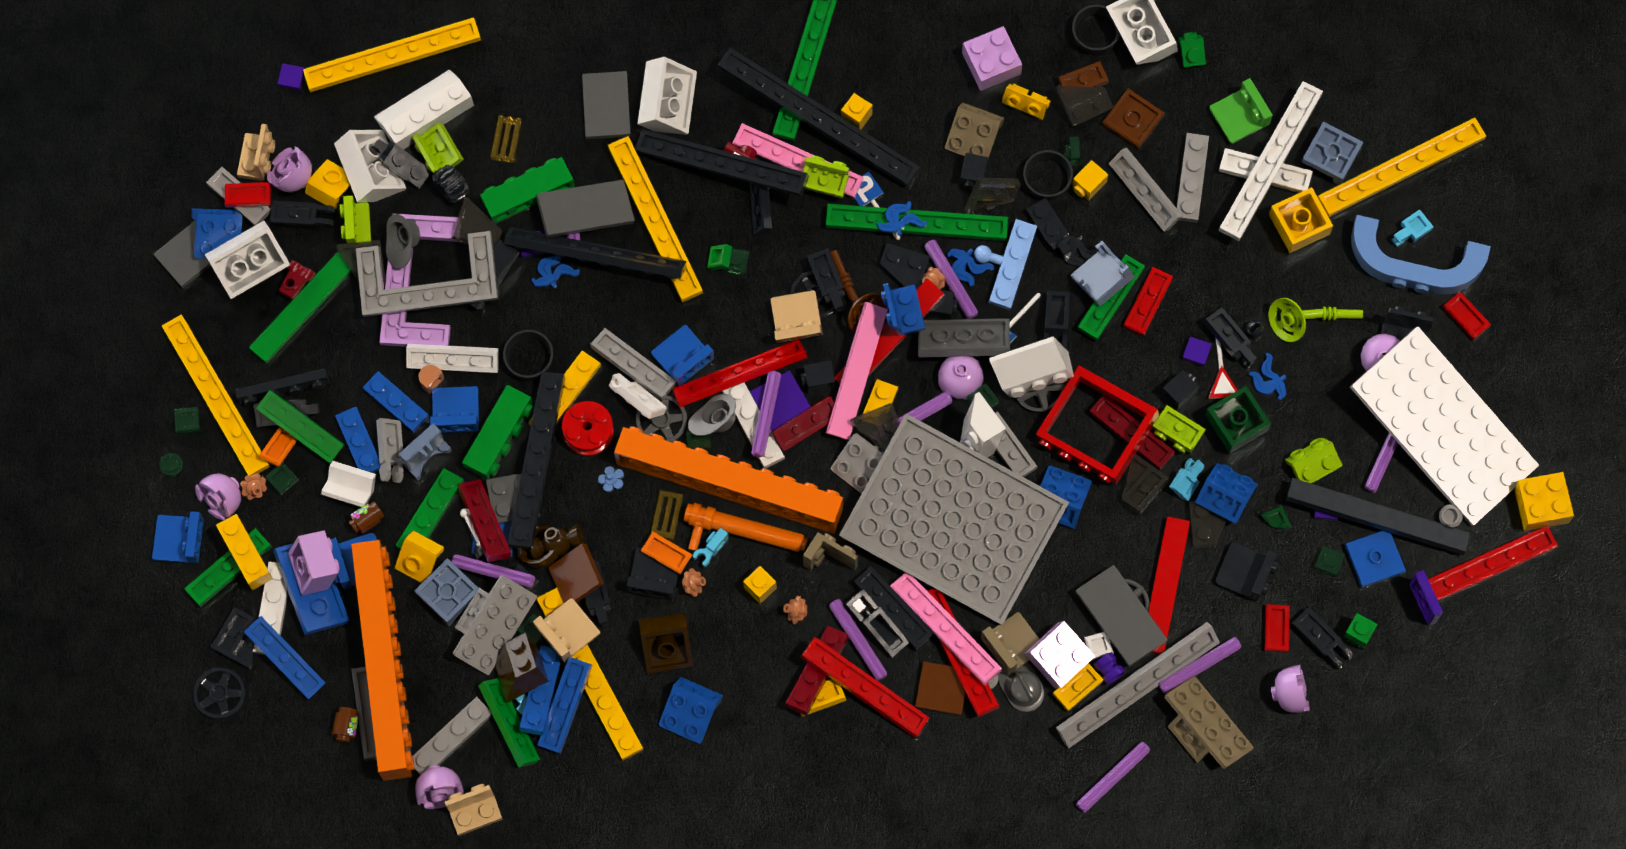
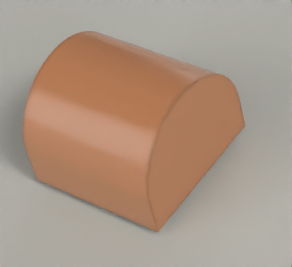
[419,365,444,394]

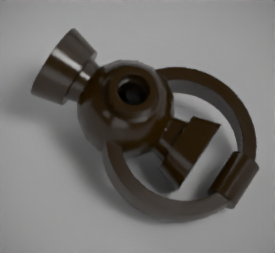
[517,524,585,568]

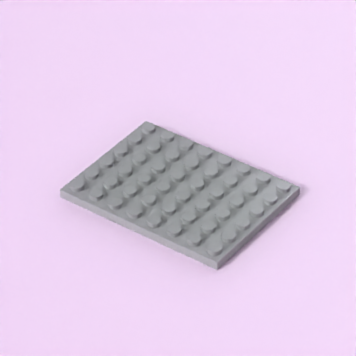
[839,414,1069,625]

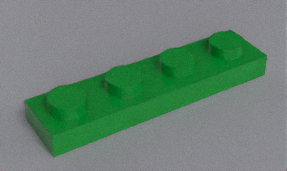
[1077,254,1145,341]
[256,390,345,463]
[396,468,464,550]
[184,528,271,607]
[478,678,540,768]

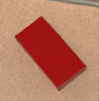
[225,182,271,208]
[1442,292,1491,341]
[1265,604,1290,653]

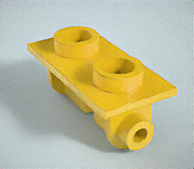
[1002,83,1051,120]

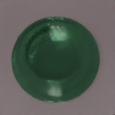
[159,453,183,476]

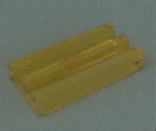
[491,115,522,163]
[651,490,683,540]

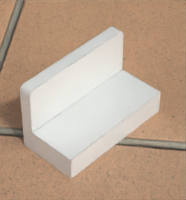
[321,461,376,507]

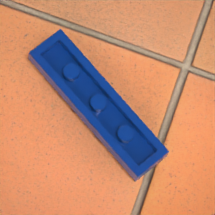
[244,616,326,699]
[520,645,562,736]
[538,657,592,753]

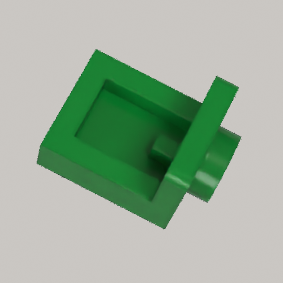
[1178,32,1206,67]

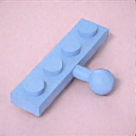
[974,219,1037,310]

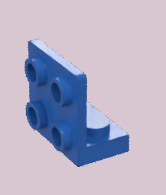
[191,208,243,259]
[881,283,926,336]
[651,325,714,386]
[430,386,479,433]
[1195,463,1258,524]
[1040,466,1092,529]
[152,511,204,564]
[659,677,723,744]

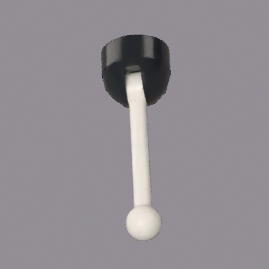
[460,509,486,561]

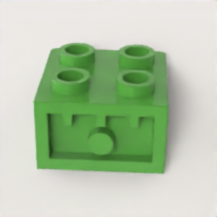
[1209,78,1273,144]

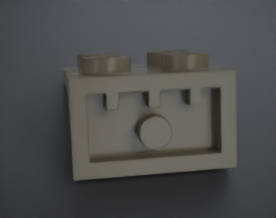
[945,103,1004,158]
[803,532,858,571]
[981,612,1040,675]

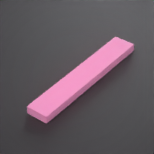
[733,123,864,199]
[826,302,888,440]
[890,572,1002,686]

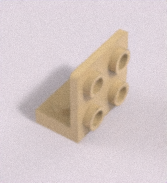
[237,124,275,181]
[771,291,823,343]
[533,598,600,663]
[445,784,503,836]

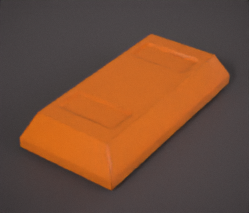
[259,427,298,467]
[641,532,692,574]

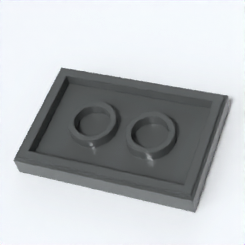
[582,71,631,139]
[154,221,211,288]

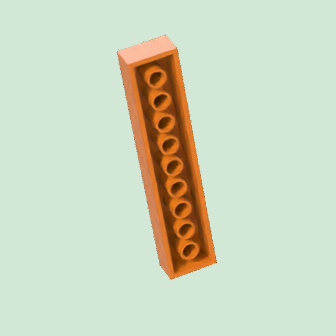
[614,427,843,534]
[351,540,415,781]

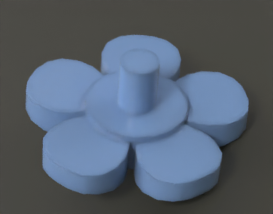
[598,466,624,492]

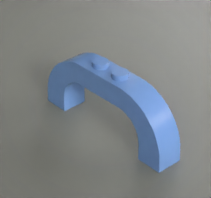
[1351,215,1491,294]

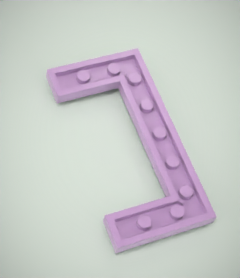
[380,214,461,347]

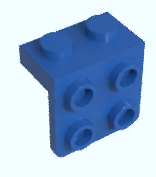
[331,533,377,590]

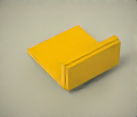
[305,159,350,209]
[395,531,444,583]

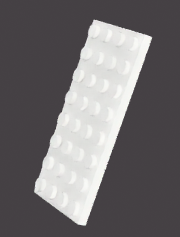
[1350,327,1539,526]

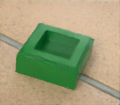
[707,244,732,270]

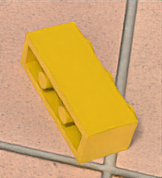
[216,514,273,590]

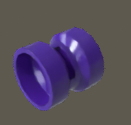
[1093,652,1126,685]

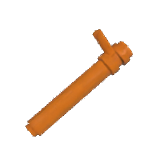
[684,503,808,552]

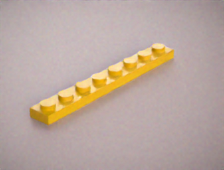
[303,18,481,92]
[1318,118,1486,217]
[608,136,703,302]
[162,314,270,476]
[536,588,643,760]

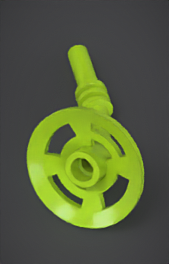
[1269,298,1363,342]

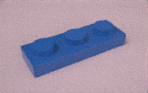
[363,371,429,433]
[335,407,381,473]

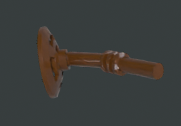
[830,250,888,333]

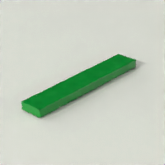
[249,249,357,364]

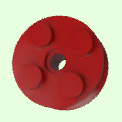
[562,401,614,456]

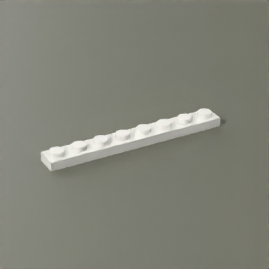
[1219,81,1323,241]

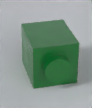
[1343,613,1378,650]

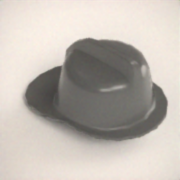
[386,214,420,268]
[688,394,736,436]
[998,663,1044,712]

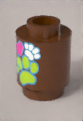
[349,502,384,534]
[332,707,359,743]

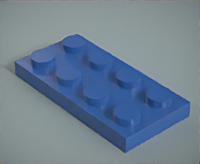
[273,543,350,635]

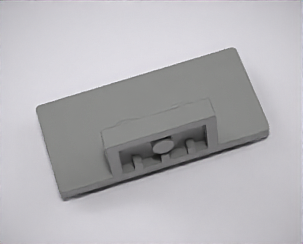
[831,433,887,494]
[453,575,537,675]

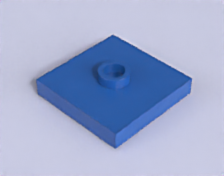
[1345,531,1406,588]

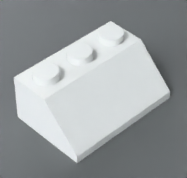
[1106,0,1178,64]
[638,57,697,135]
[334,130,406,202]
[989,337,1074,398]
[960,392,1006,458]

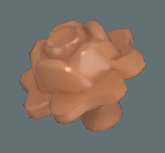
[922,267,945,290]
[240,473,267,500]
[682,568,706,597]
[783,596,808,624]

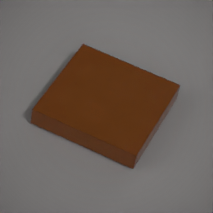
[1102,88,1165,150]
[548,543,604,603]
[915,661,965,716]

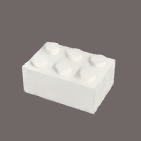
[205,221,290,299]

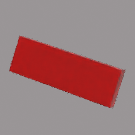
[1123,267,1173,337]

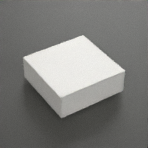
[1084,632,1114,661]

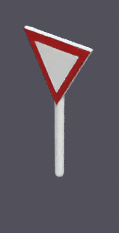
[1208,337,1238,399]

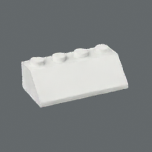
[374,70,474,150]

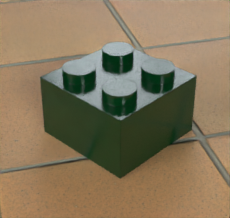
[1205,386,1271,454]

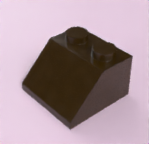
[639,613,693,674]
[495,633,548,702]

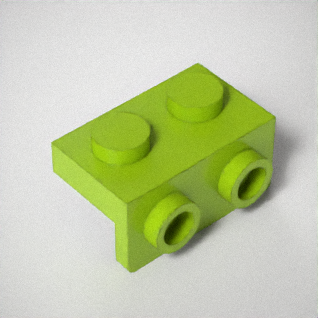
[412,122,464,173]
[803,156,850,199]
[340,196,371,248]
[1152,405,1206,454]
[1285,438,1343,483]

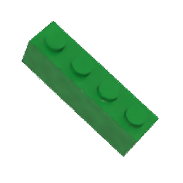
[480,157,575,225]
[462,385,534,480]

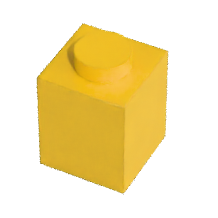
[841,93,872,130]
[1072,160,1108,201]
[743,566,777,604]

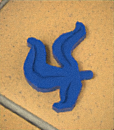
[878,201,927,236]
[948,249,994,286]
[532,256,580,288]
[1249,353,1287,400]

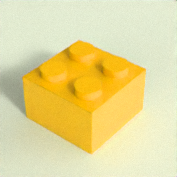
[1269,187,1333,253]
[1514,472,1574,531]

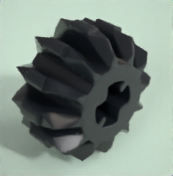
[432,165,469,203]

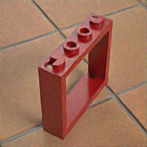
[1036,366,1159,485]

